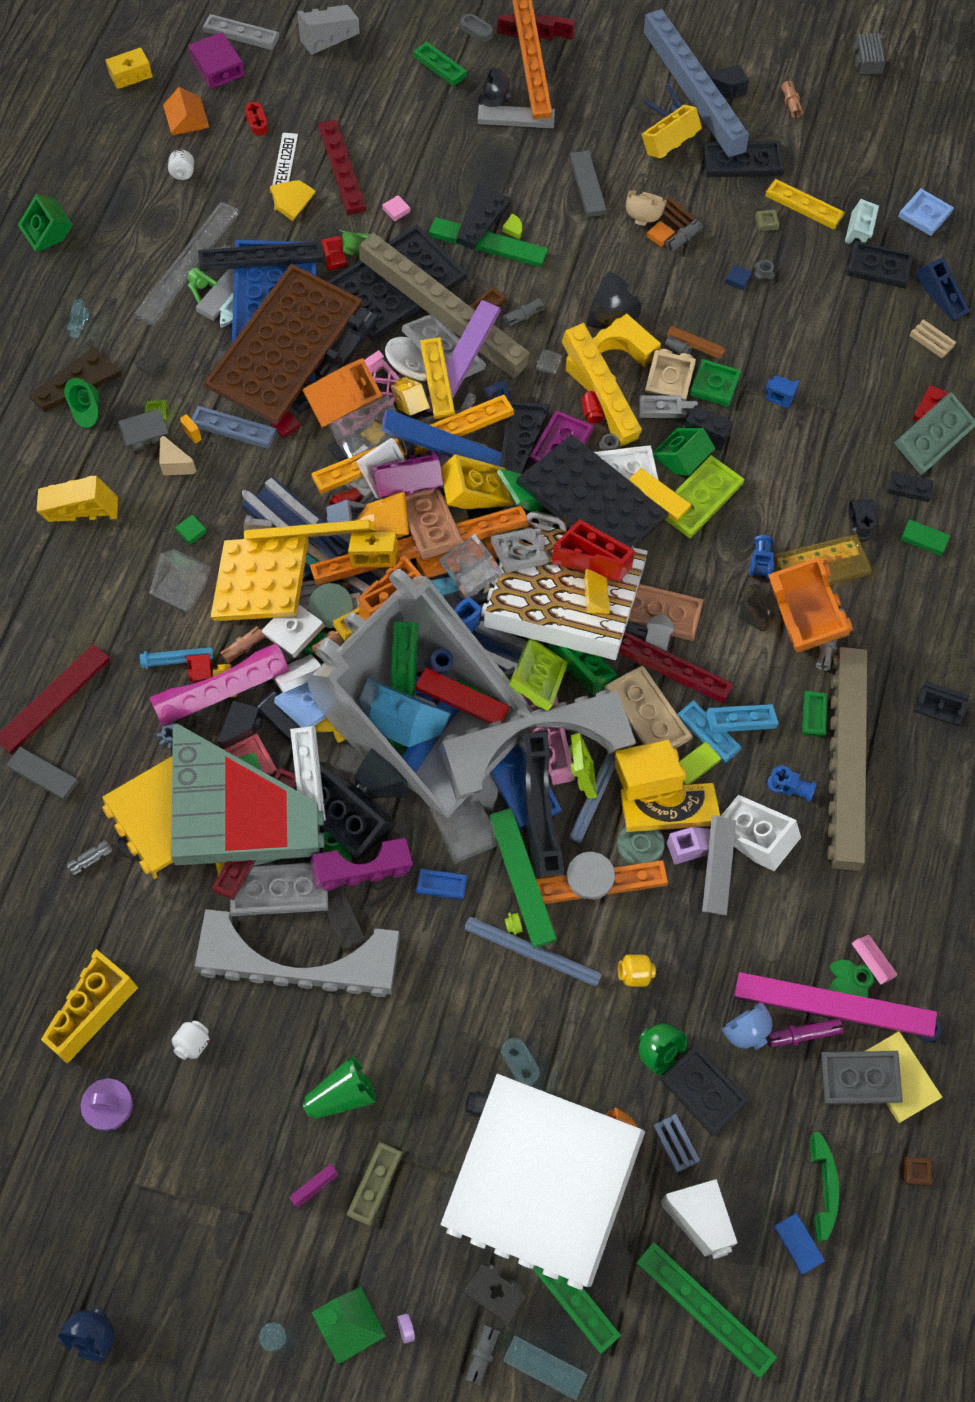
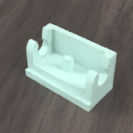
[845,199,879,244]

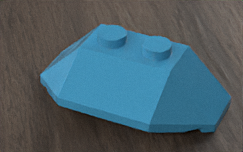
[359,677,451,747]

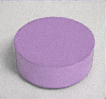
[397,1313,415,1344]

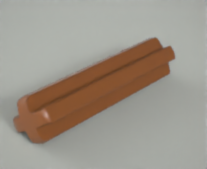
[667,326,725,359]

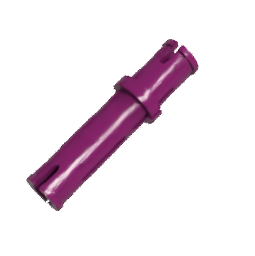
[766,1018,843,1048]

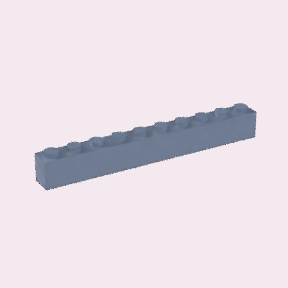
[644,9,749,157]

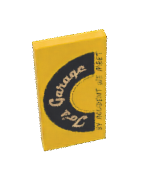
[621,783,720,832]

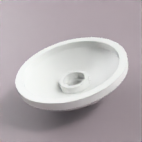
[385,337,427,381]

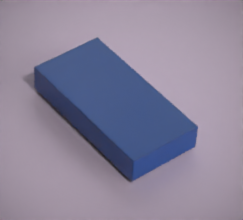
[416,869,467,900]
[773,1213,825,1275]

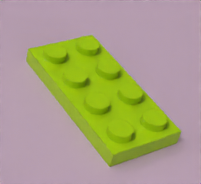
[665,455,745,539]
[509,638,568,711]

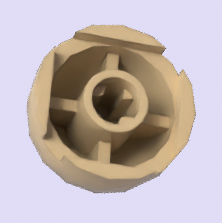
[626,190,667,226]

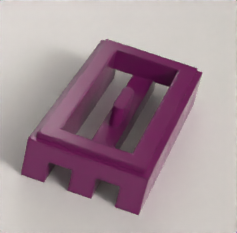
[289,1164,339,1209]

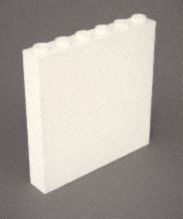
[441,1074,645,1290]

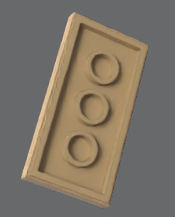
[604,665,692,748]

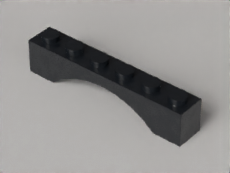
[516,732,565,879]

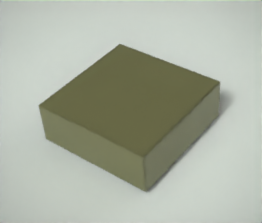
[755,210,779,232]

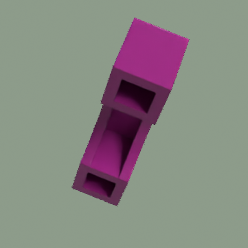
[310,838,413,891]

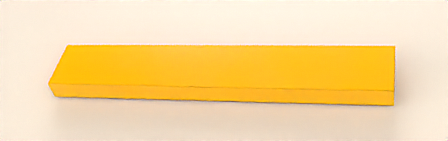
[244,519,377,541]

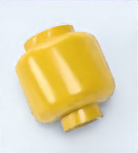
[618,954,656,987]

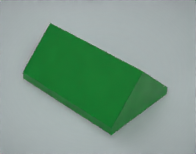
[548,643,618,697]

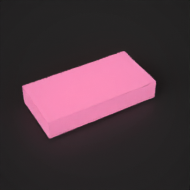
[852,935,897,984]

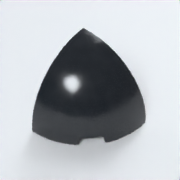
[586,271,641,329]

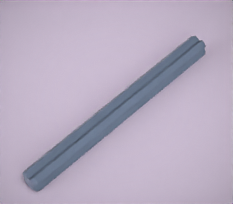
[569,723,633,843]
[465,917,601,986]

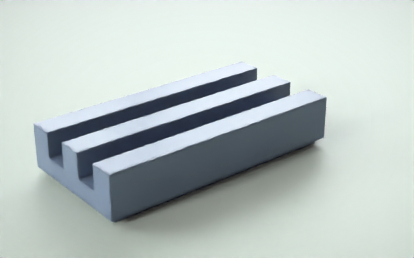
[653,1114,700,1173]

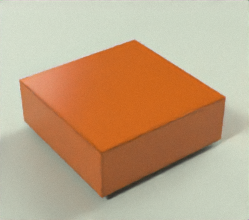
[647,221,675,247]

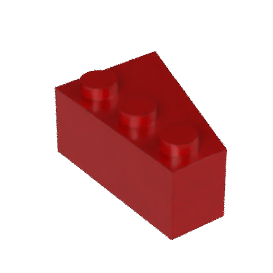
[552,519,635,582]

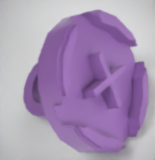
[81,1078,133,1131]

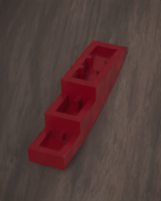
[497,14,575,41]

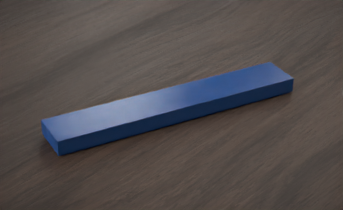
[381,409,502,466]

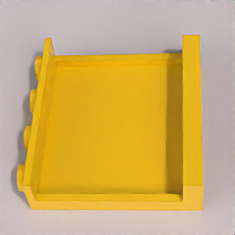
[102,757,173,879]

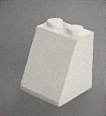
[661,1180,737,1259]

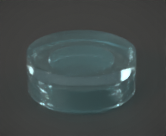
[259,1323,287,1352]

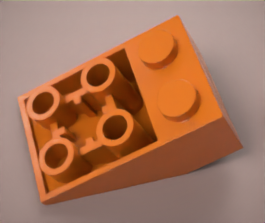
[303,358,382,428]

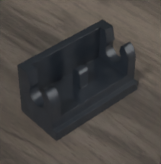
[914,681,970,726]

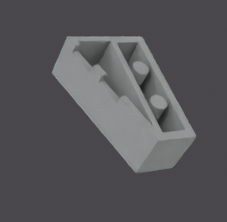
[297,5,360,55]

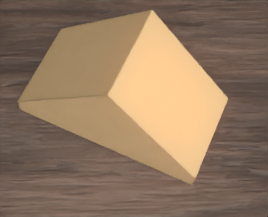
[160,436,196,475]

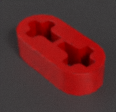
[245,102,268,136]

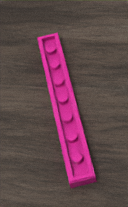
[734,972,937,1038]

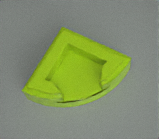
[502,214,522,239]

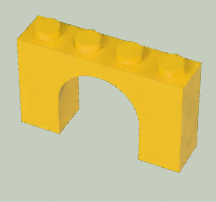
[566,314,661,391]

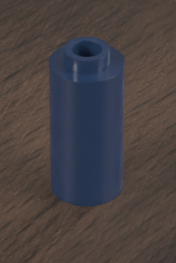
[423,648,454,675]

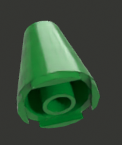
[303,1056,377,1119]

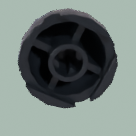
[478,67,512,107]

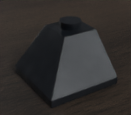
[354,748,408,799]

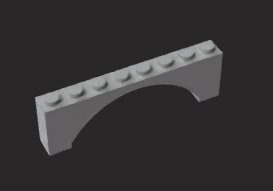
[439,690,636,800]
[195,909,400,997]

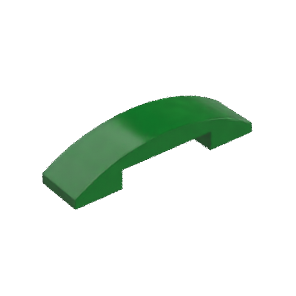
[810,1132,839,1243]

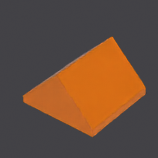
[163,87,209,136]

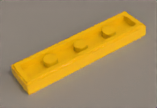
[765,179,844,229]
[420,337,455,419]

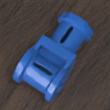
[749,535,774,579]
[767,765,817,802]

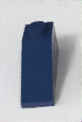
[915,256,970,321]

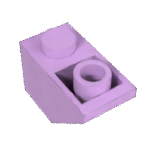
[667,827,711,864]

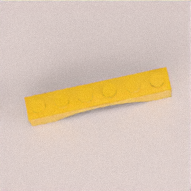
[562,323,642,447]

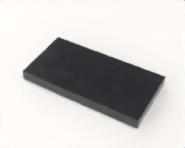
[703,141,784,177]

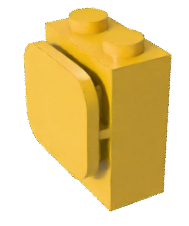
[614,740,686,803]

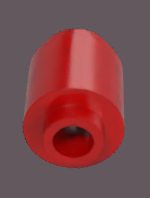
[581,391,605,424]

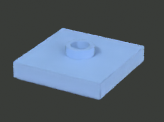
[898,189,954,236]
[274,682,326,727]

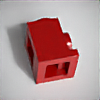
[186,654,213,684]

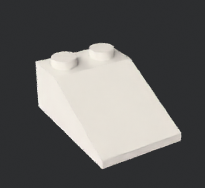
[720,795,801,871]

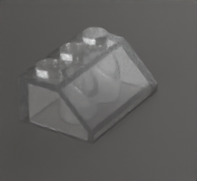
[328,395,397,458]

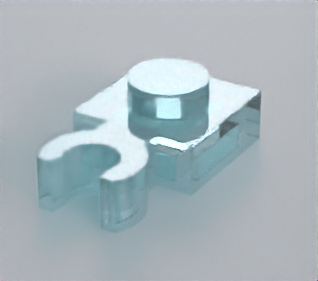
[67,299,89,338]

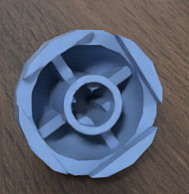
[721,1003,773,1050]

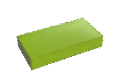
[679,742,721,785]

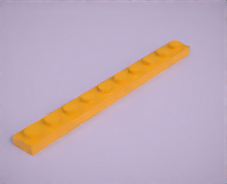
[311,395,514,494]

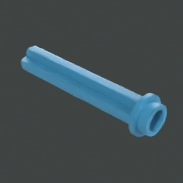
[140,647,214,669]

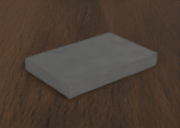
[821,1051,903,1104]

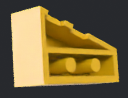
[37,476,118,522]

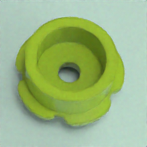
[505,913,523,936]

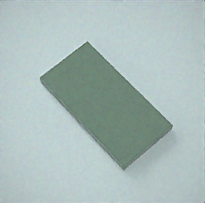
[894,392,975,475]

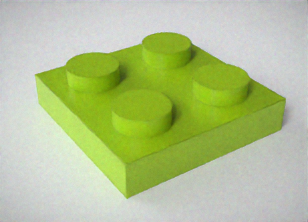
[569,733,597,799]

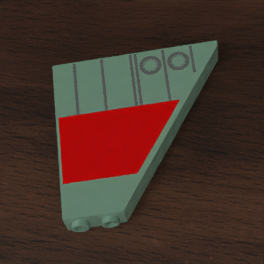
[171,724,324,865]

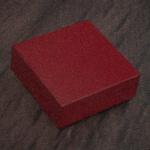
[270,411,300,439]

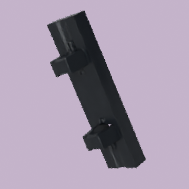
[315,307,379,378]

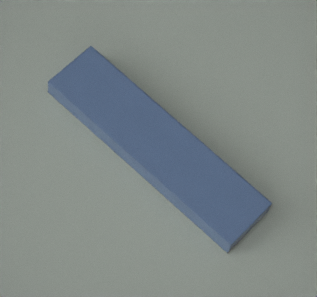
[191,406,277,449]

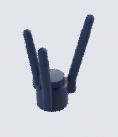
[644,83,683,117]

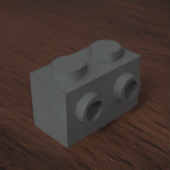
[118,409,168,451]

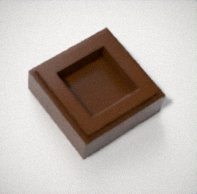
[904,1157,933,1186]

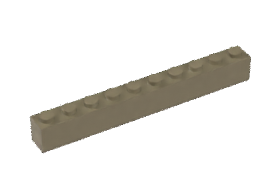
[359,233,530,379]
[828,647,867,871]

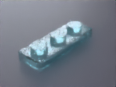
[503,1335,587,1401]

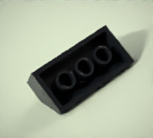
[296,762,396,859]

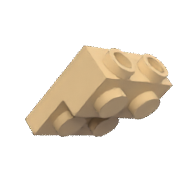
[645,349,696,399]

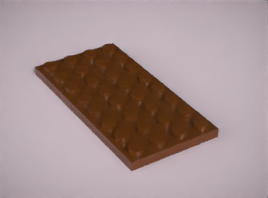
[204,264,362,425]

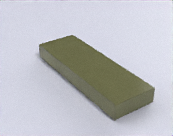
[346,1142,403,1226]

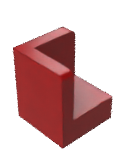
[321,236,347,271]

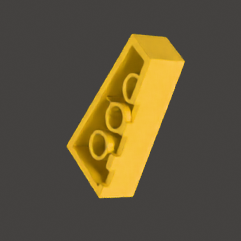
[41,949,138,1064]

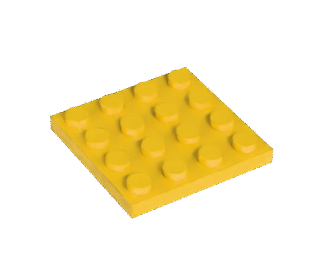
[211,536,309,621]

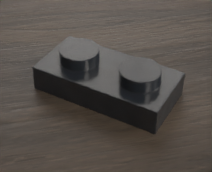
[887,471,934,503]

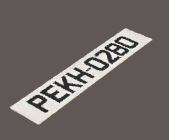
[273,133,298,185]

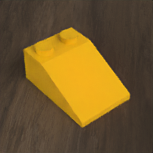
[440,454,514,509]

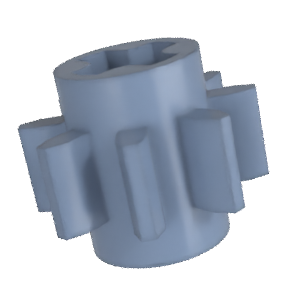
[157,722,183,753]

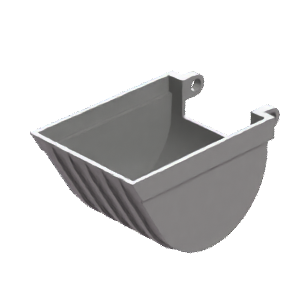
[308,569,534,818]

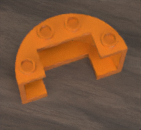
[768,557,853,653]

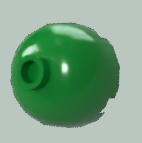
[639,1023,687,1075]

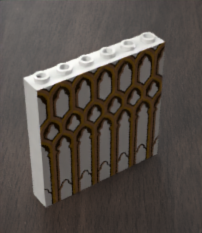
[481,522,648,660]

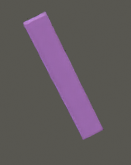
[424,300,501,414]

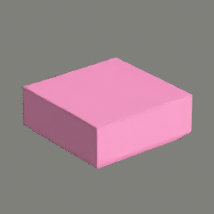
[383,195,410,221]

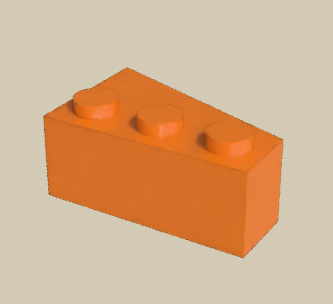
[358,555,422,621]

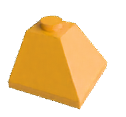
[356,492,409,538]

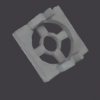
[491,528,549,573]

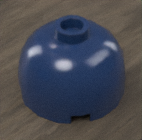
[57,1309,115,1363]

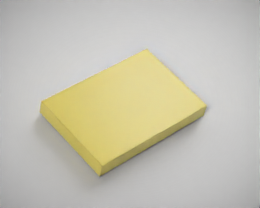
[866,1032,942,1123]

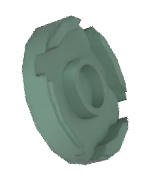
[308,583,354,628]
[617,826,664,865]

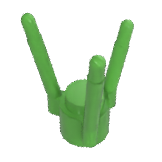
[187,267,218,304]

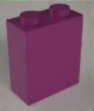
[188,32,244,89]

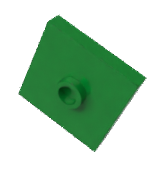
[689,359,742,407]

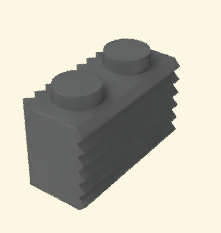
[853,33,886,74]

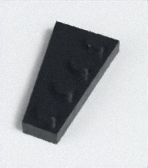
[456,184,512,250]
[501,401,550,474]

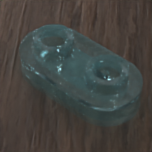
[501,1038,540,1086]

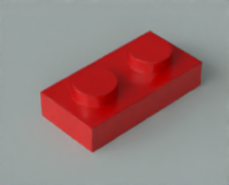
[912,385,949,422]

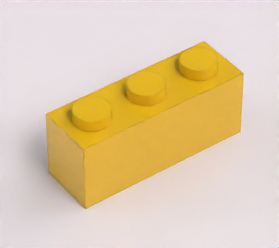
[642,105,702,158]

